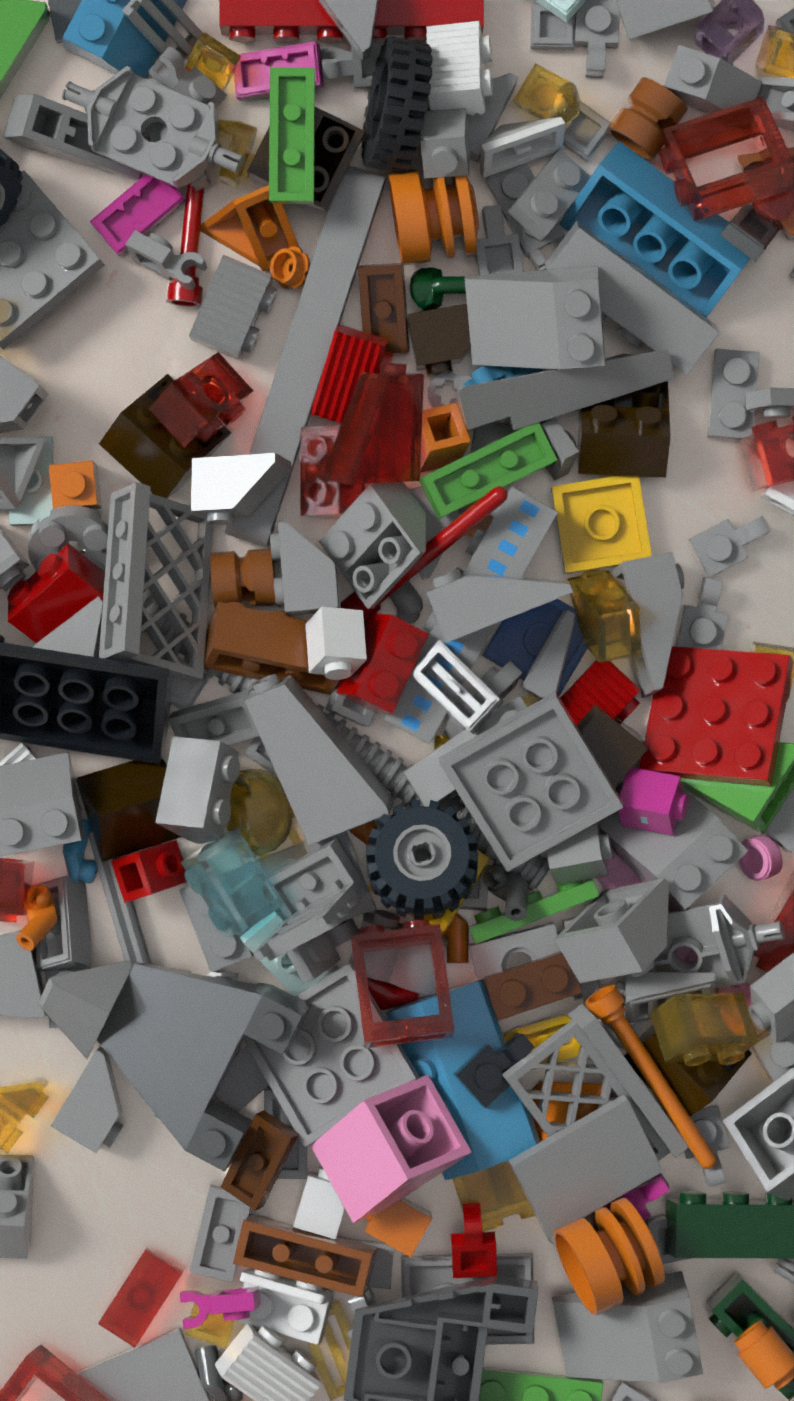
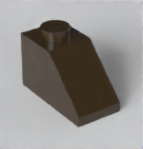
[408,304,471,376]

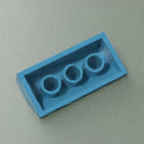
[62,0,187,79]
[559,141,751,318]
[385,979,541,1180]

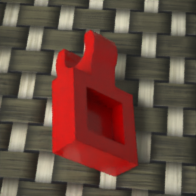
[451,1203,497,1278]

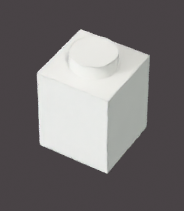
[305,606,367,680]
[293,1167,345,1239]

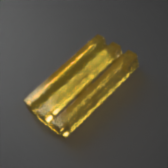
[308,1300,351,1400]

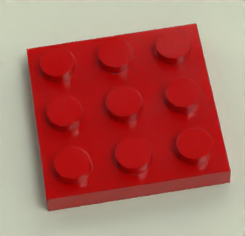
[639,646,794,786]

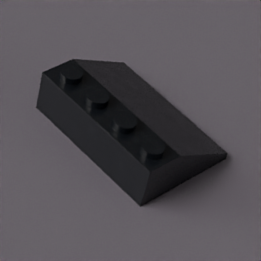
[0,642,171,764]

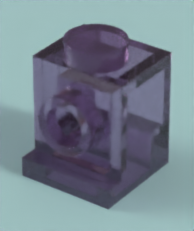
[695,0,765,65]

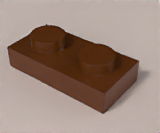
[358,263,410,353]
[483,951,582,1021]
[221,1110,299,1211]

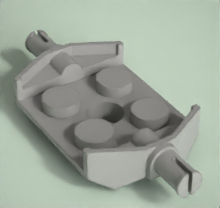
[62,66,244,188]
[648,895,785,991]

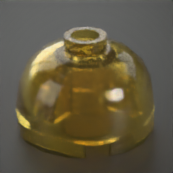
[226,769,295,858]

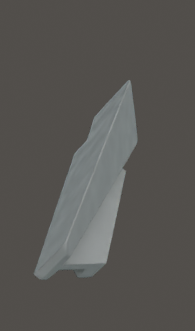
[455,349,674,430]

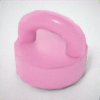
[738,835,783,881]

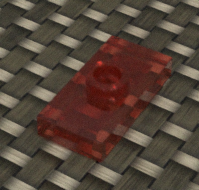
[98,1247,183,1348]

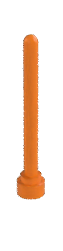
[585,984,717,1169]

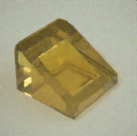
[756,25,794,78]

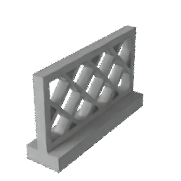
[99,482,213,682]
[502,1004,689,1161]

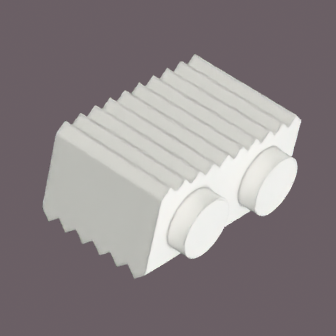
[426,21,493,116]
[214,1323,322,1401]

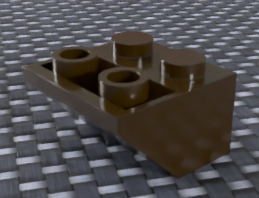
[247,107,365,212]
[99,374,232,499]
[578,381,671,478]
[623,1007,752,1117]

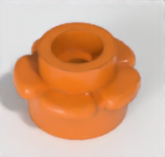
[270,246,310,289]

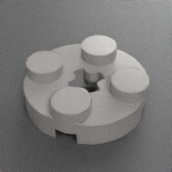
[28,505,108,572]

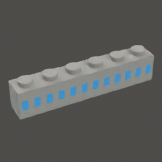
[383,486,558,744]

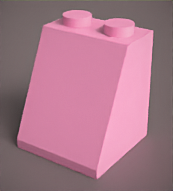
[311,1075,472,1223]

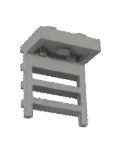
[253,839,370,961]

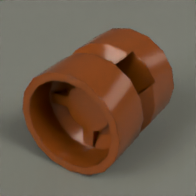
[607,77,688,161]
[210,548,276,608]

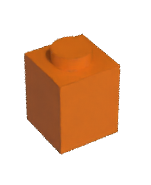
[405,403,471,473]
[49,460,102,509]
[364,1198,432,1257]

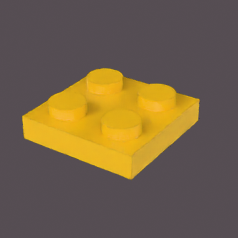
[551,476,652,574]

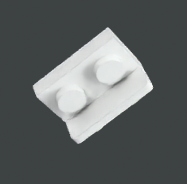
[235,1268,335,1345]

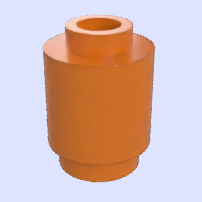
[733,1320,794,1390]

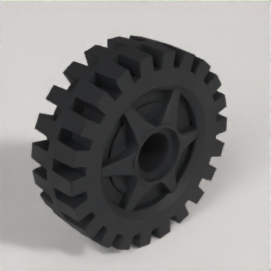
[361,36,433,173]

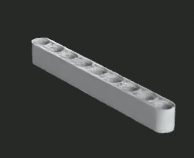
[225,165,386,547]

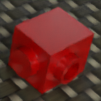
[111,840,190,903]

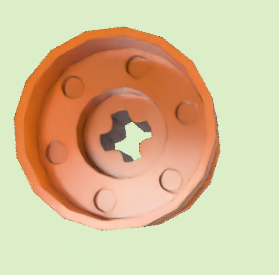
[388,169,479,266]
[553,1198,665,1316]

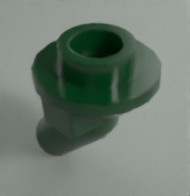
[410,267,466,311]

